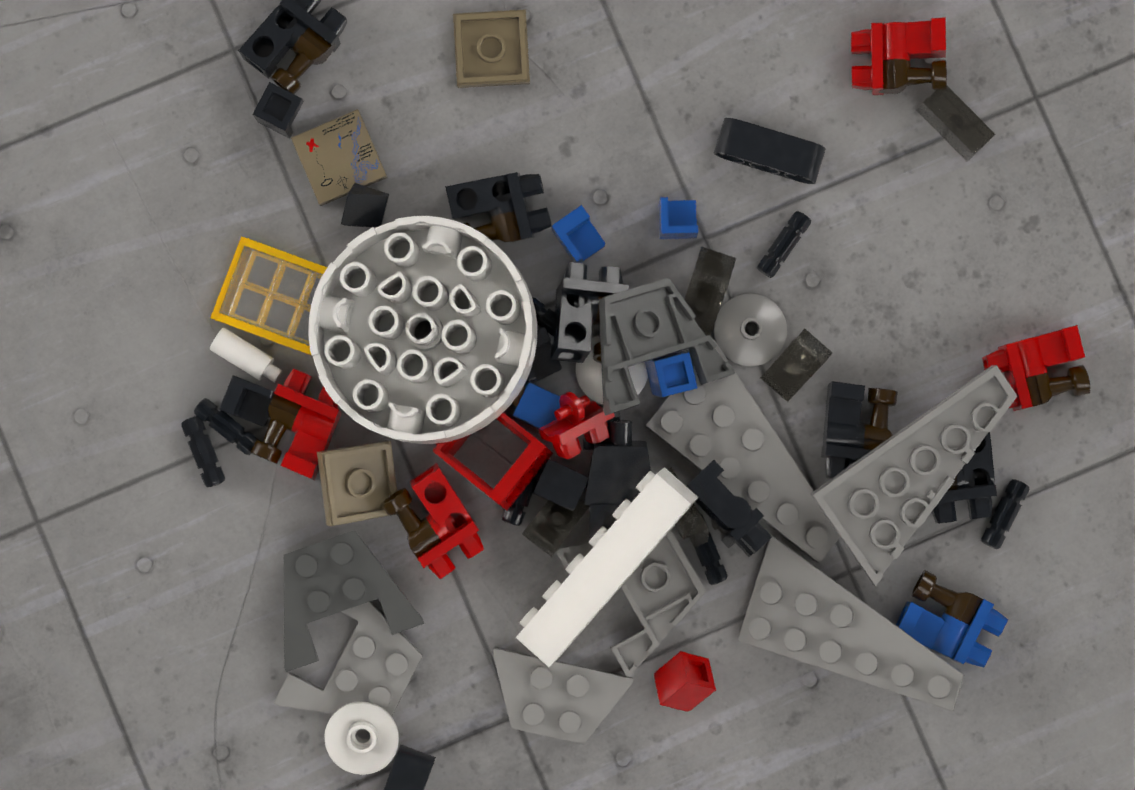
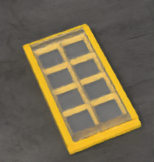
[210,236,327,356]

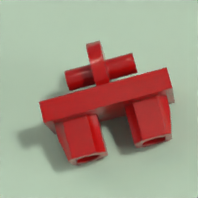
[539,392,615,459]

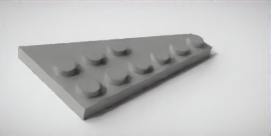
[646,340,840,563]
[811,365,1017,586]
[738,535,965,711]

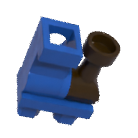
[895,570,1008,668]

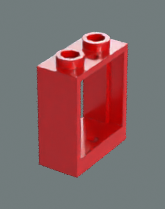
[433,413,553,511]

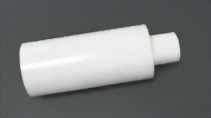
[210,328,282,383]

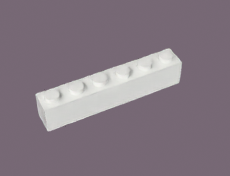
[516,467,699,667]

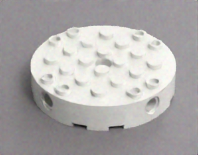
[308,216,537,444]

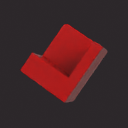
[654,651,716,712]

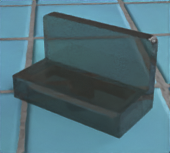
[916,86,995,161]

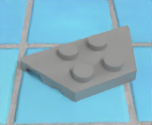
[493,648,633,744]

